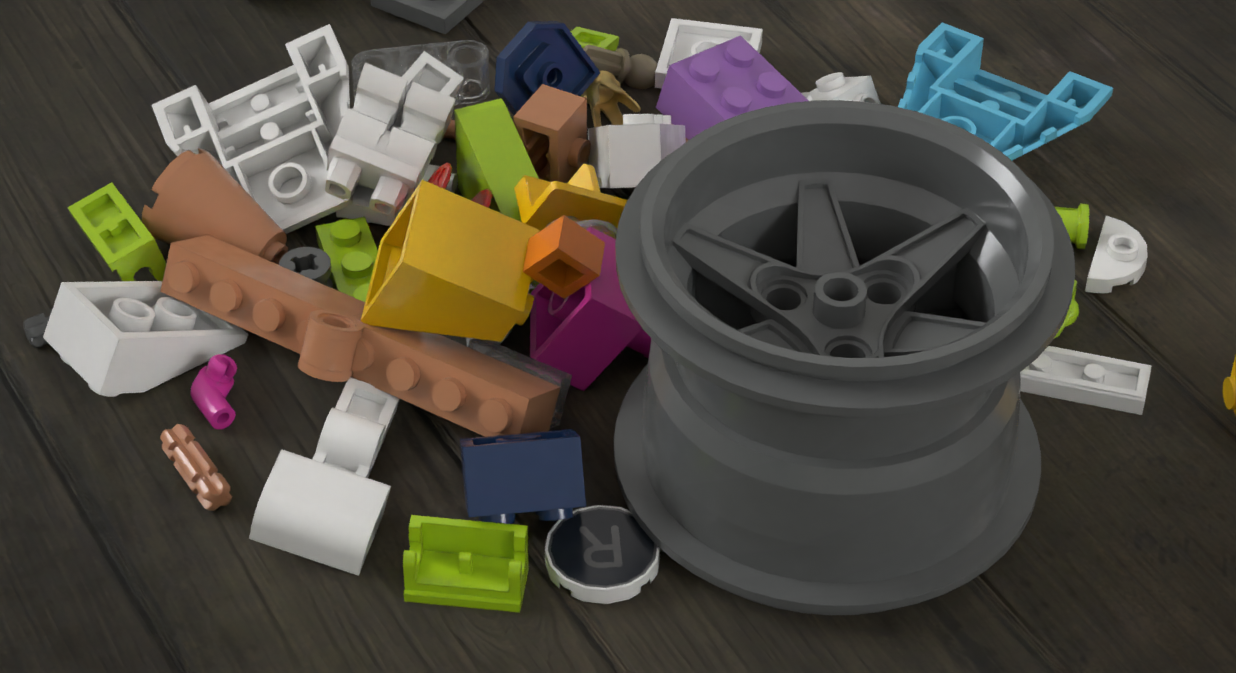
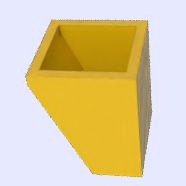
[360,180,540,342]

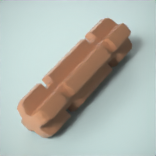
[160,424,232,511]

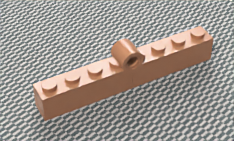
[160,235,561,437]

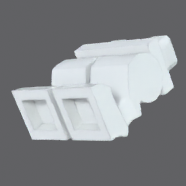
[325,63,456,218]

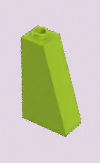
[454,98,539,294]

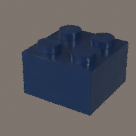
[460,429,586,524]

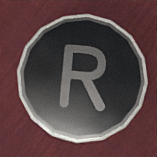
[545,505,660,604]

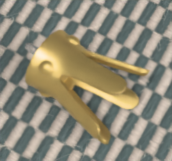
[582,71,641,127]

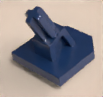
[494,21,601,115]

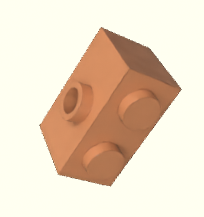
[514,84,591,183]

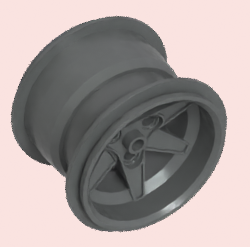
[614,100,1075,615]

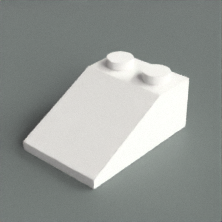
[43,281,248,397]

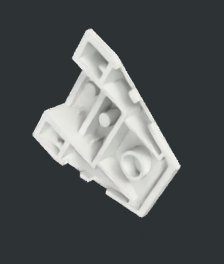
[152,24,353,234]

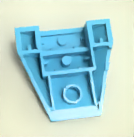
[898,22,1113,161]

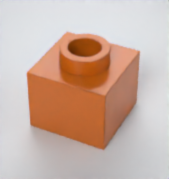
[523,215,605,299]

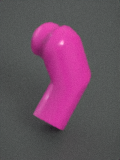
[190,354,237,430]

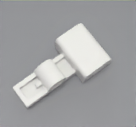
[249,377,399,576]

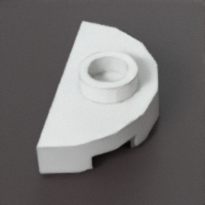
[1085,216,1148,294]

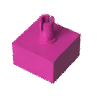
[530,226,651,391]

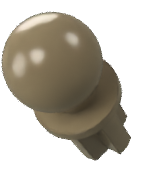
[583,45,658,89]

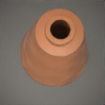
[142,148,288,265]

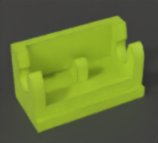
[67,182,166,281]
[403,515,529,613]

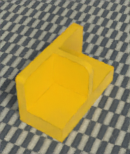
[514,164,628,239]

